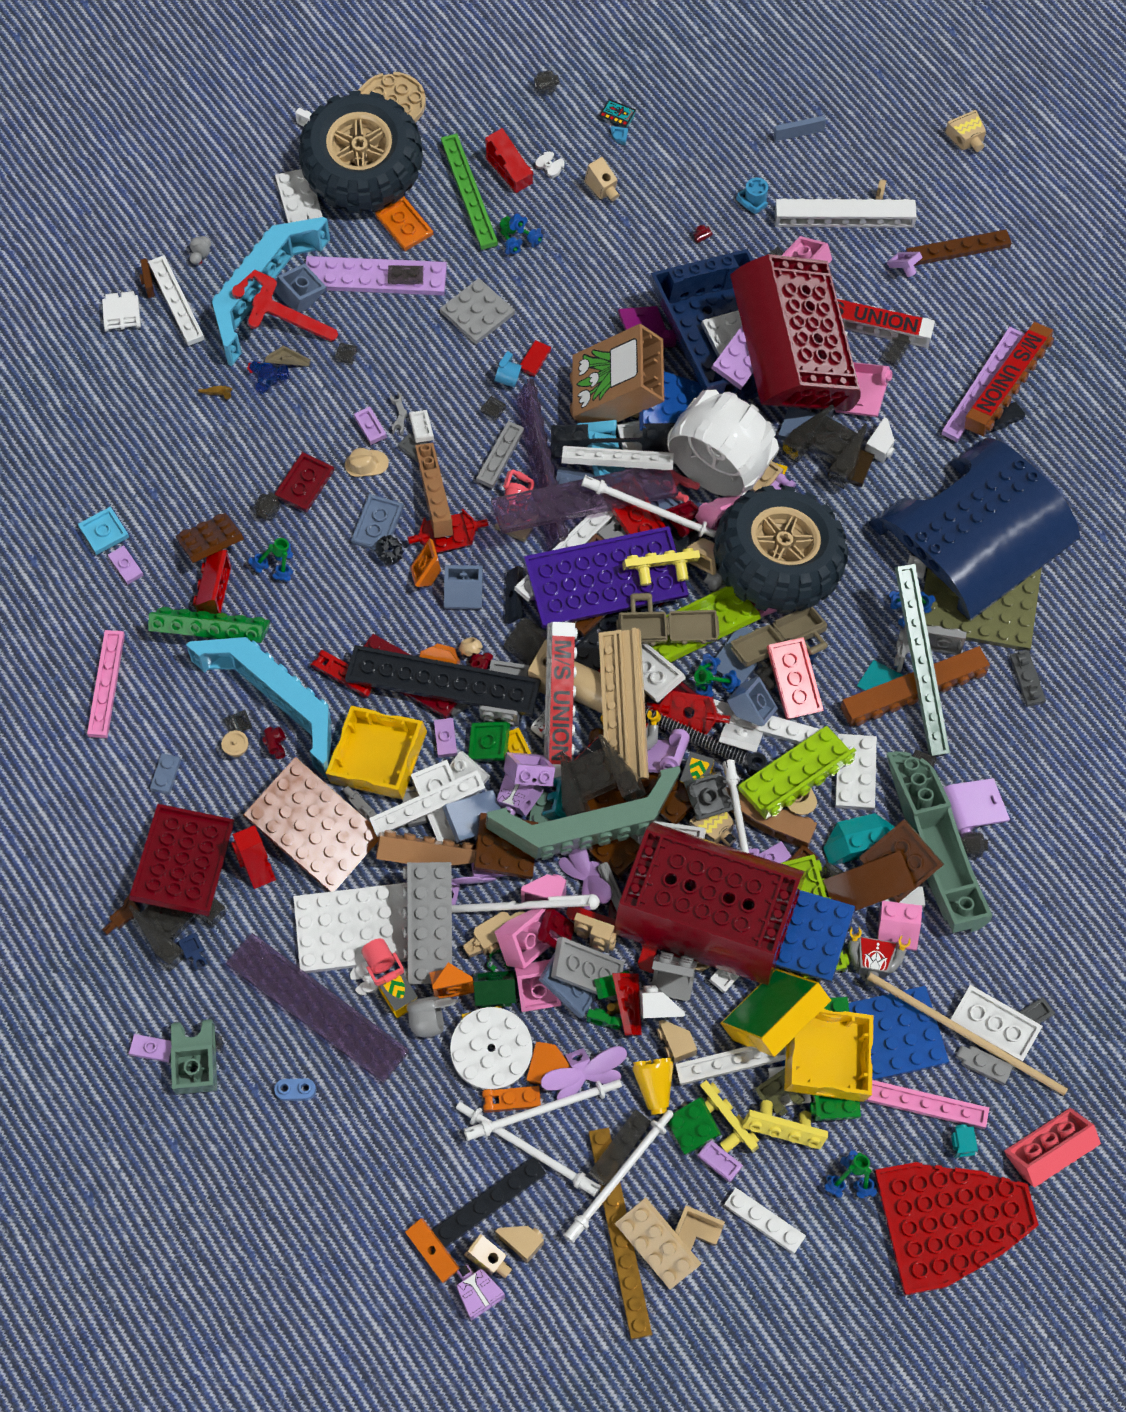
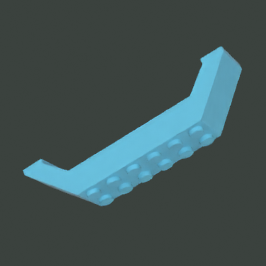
[212,217,330,366]
[186,637,332,778]

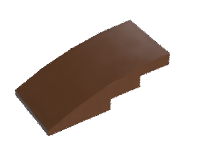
[823,850,916,911]

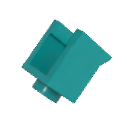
[951,1124,978,1158]

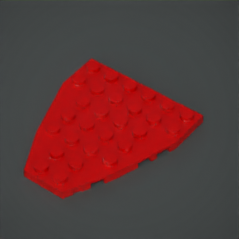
[874,1162,1039,1296]

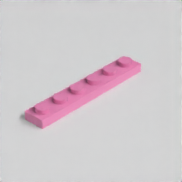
[87,630,125,738]
[866,1080,989,1129]

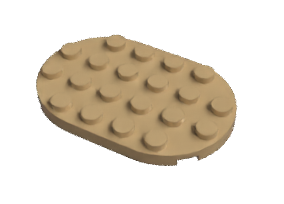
[357,72,426,149]

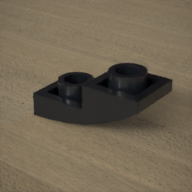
[992,402,1026,430]

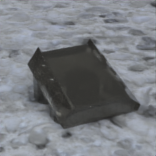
[503,617,547,666]

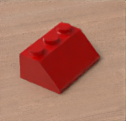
[193,550,231,614]

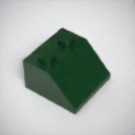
[474,970,516,1008]

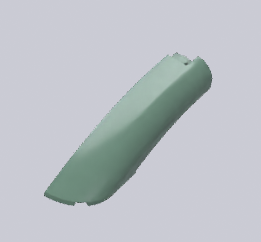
[886,751,992,933]

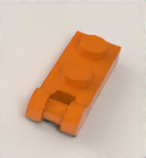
[482,1086,541,1113]

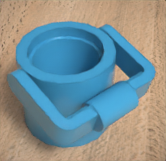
[736,177,768,214]
[494,351,522,388]

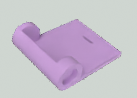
[648,729,690,773]
[944,778,1010,837]

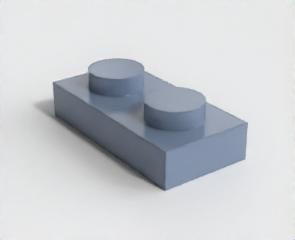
[150,753,181,795]

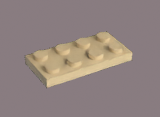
[615,1197,702,1289]

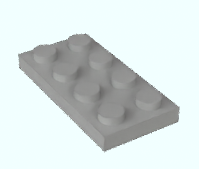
[551,937,624,1001]

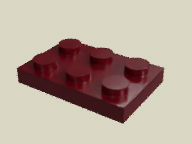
[274,452,335,513]

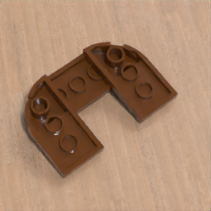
[580,772,693,879]

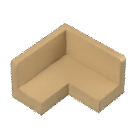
[675,1205,725,1250]

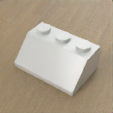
[639,985,685,1018]

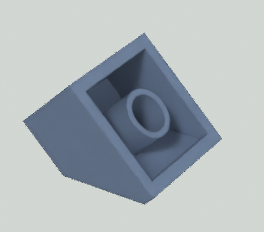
[274,263,327,313]
[727,676,778,726]

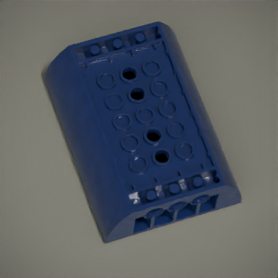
[650,249,759,401]

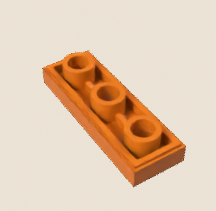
[405,1218,460,1283]

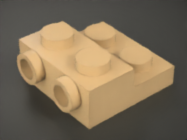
[574,913,617,953]

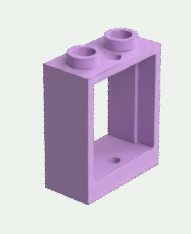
[504,752,555,787]

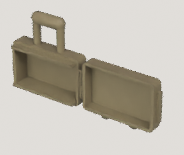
[616,593,719,646]
[730,607,828,667]

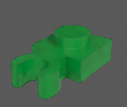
[587,1008,622,1030]

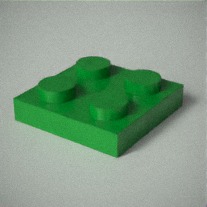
[468,721,510,762]
[668,1098,721,1155]

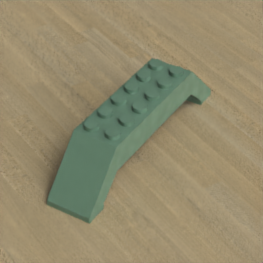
[485,766,681,860]

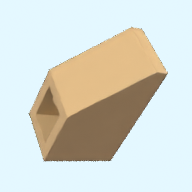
[656,1020,697,1063]

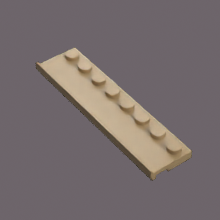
[599,628,649,784]

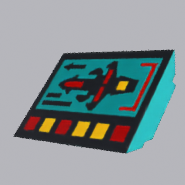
[599,99,636,127]

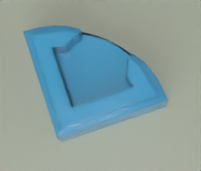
[611,126,628,145]

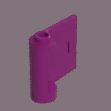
[618,306,677,348]

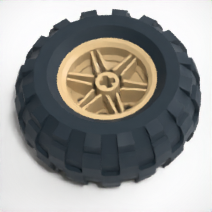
[298,90,423,213]
[713,485,848,614]

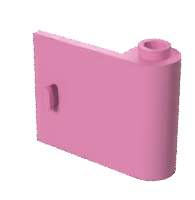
[835,362,892,417]

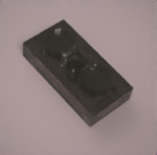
[388,265,424,285]

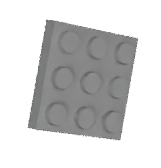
[440,278,515,345]

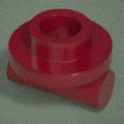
[693,224,713,243]

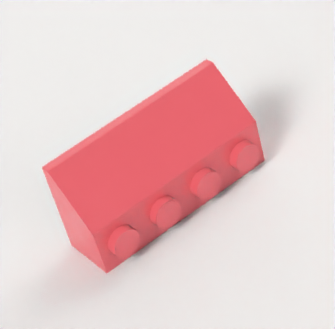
[1004,1108,1101,1188]

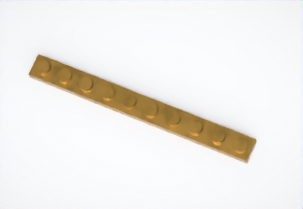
[588,1127,652,1340]

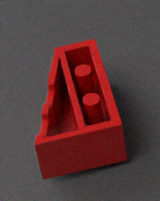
[485,128,534,193]
[231,825,276,889]

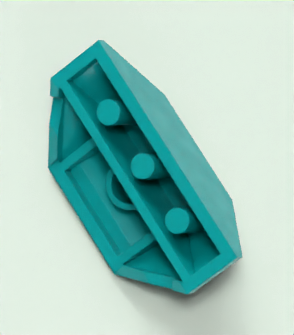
[823,813,895,866]

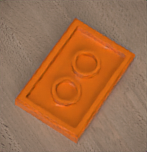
[375,197,434,251]

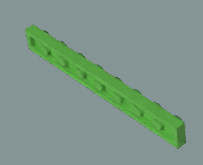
[441,133,498,250]

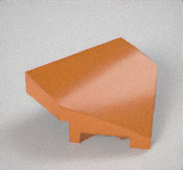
[526,1042,571,1085]

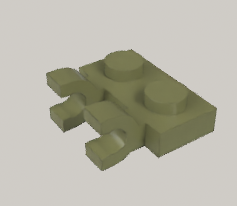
[755,1068,805,1116]

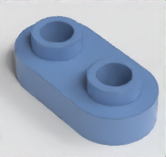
[274,1078,316,1101]

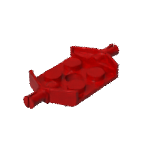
[407,509,489,553]
[646,691,731,735]

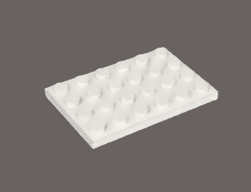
[294,883,408,974]

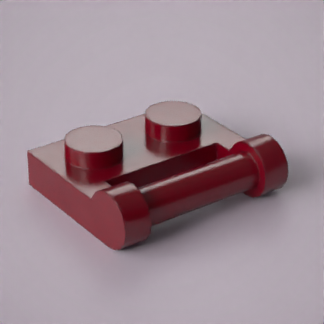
[666,500,700,537]
[537,908,574,950]

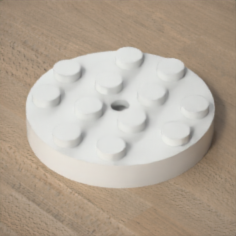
[450,1007,532,1090]

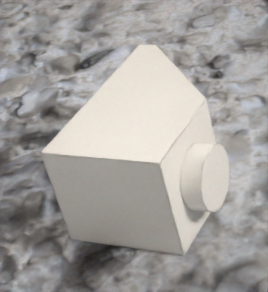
[865,417,895,463]

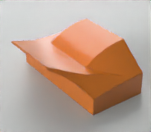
[419,643,460,664]

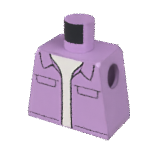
[497,774,543,816]
[457,1265,505,1321]

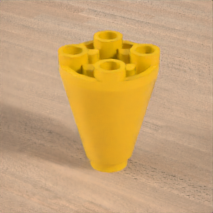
[632,1058,673,1115]

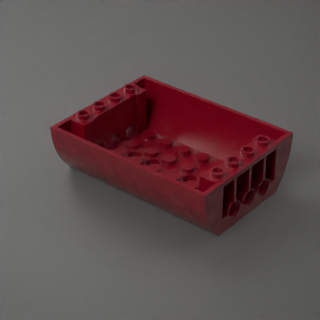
[730,254,861,411]
[615,822,806,985]

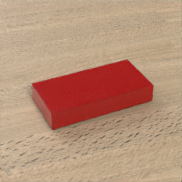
[520,340,551,377]

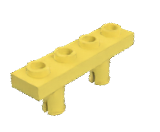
[622,548,700,586]
[700,1080,759,1153]
[742,1100,828,1149]

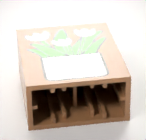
[570,324,664,423]

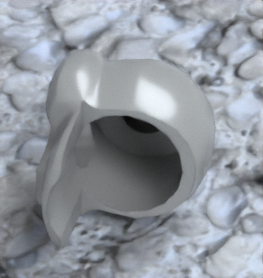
[407,996,459,1037]

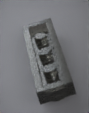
[588,1109,651,1187]

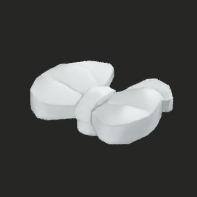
[535,152,564,178]
[350,961,378,995]

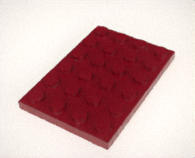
[129,804,235,916]

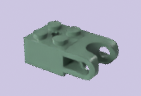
[171,1019,217,1095]

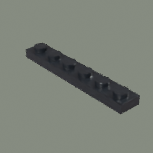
[432,1157,546,1248]

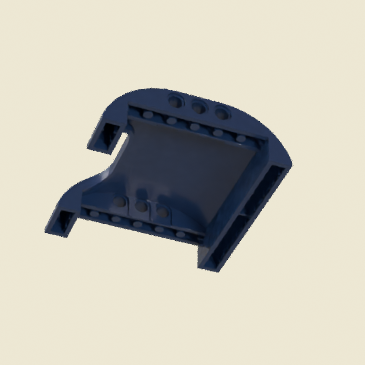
[869,438,1080,621]

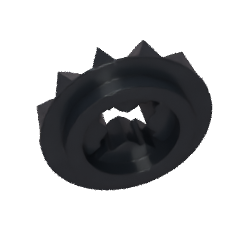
[376,535,404,565]

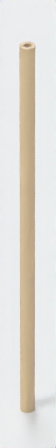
[867,973,1068,1096]

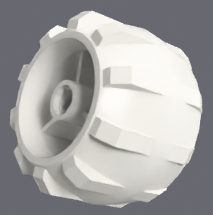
[667,390,779,497]

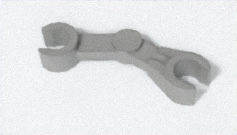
[390,392,407,436]

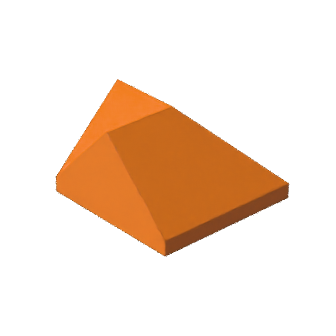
[410,538,441,587]
[429,962,474,998]

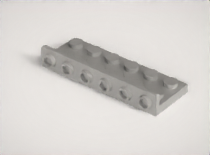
[403,862,452,984]

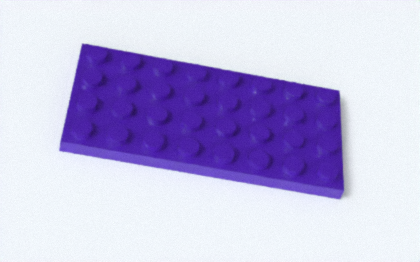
[524,526,689,628]

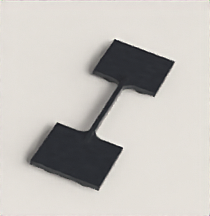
[550,423,675,459]

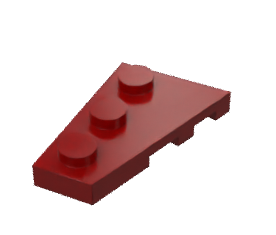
[612,973,642,1035]

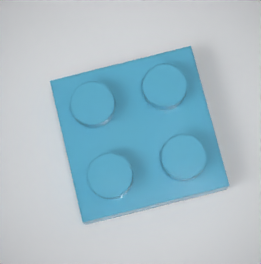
[78,506,129,555]

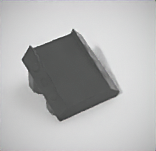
[684,771,733,820]

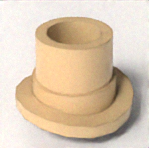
[221,730,249,757]

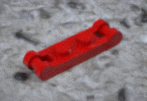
[310,650,375,698]

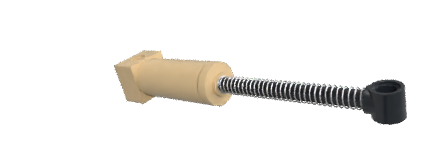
[528,640,767,776]

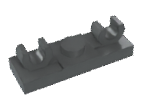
[1009,650,1046,707]

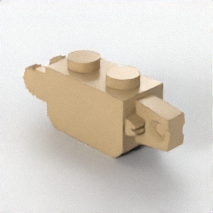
[463,910,525,958]

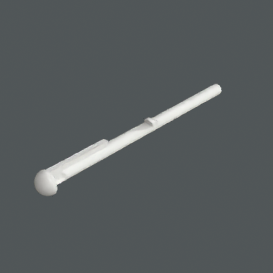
[452,894,600,913]

